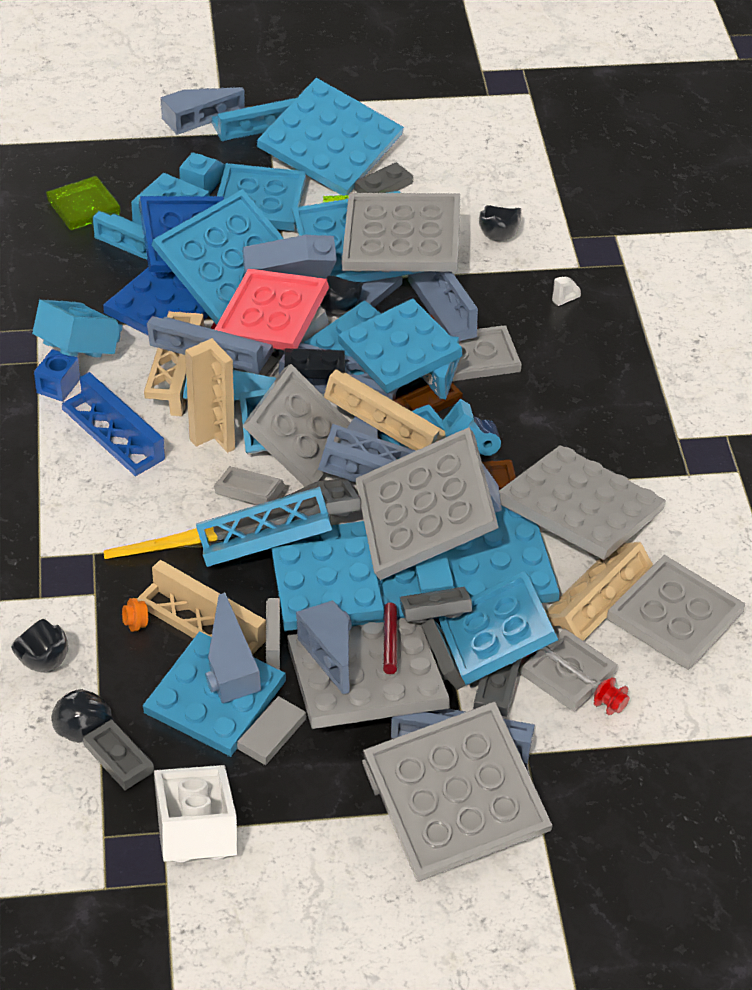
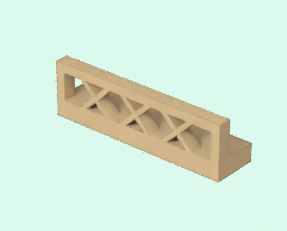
[144,311,205,416]
[185,338,235,453]
[324,370,446,451]
[545,542,653,641]
[137,560,266,655]

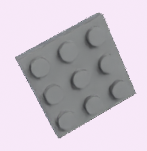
[242,364,350,487]
[607,555,746,670]

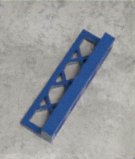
[61,372,165,477]

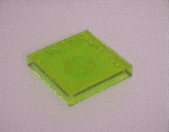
[47,176,120,230]

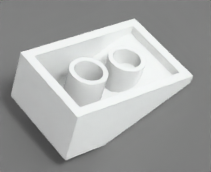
[154,765,237,863]

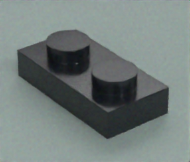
[284,348,345,379]

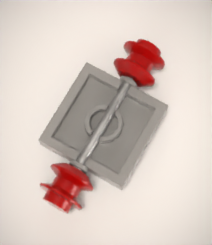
[521,628,630,715]

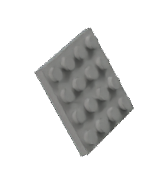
[342,193,460,272]
[356,427,499,580]
[499,445,666,560]
[287,618,449,729]
[363,702,552,882]

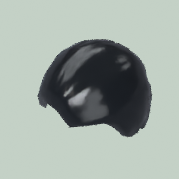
[479,205,521,241]
[320,276,363,315]
[11,619,69,672]
[51,689,113,743]

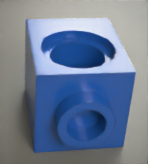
[34,349,80,402]

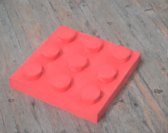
[214,269,329,350]

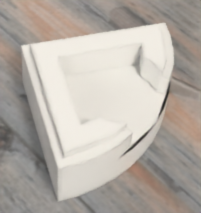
[552,277,581,306]

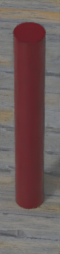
[383,603,397,675]

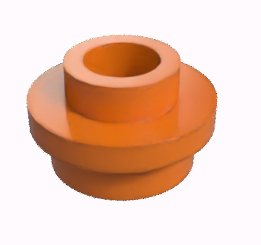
[122,598,148,632]

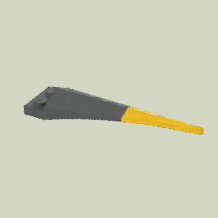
[104,478,361,559]

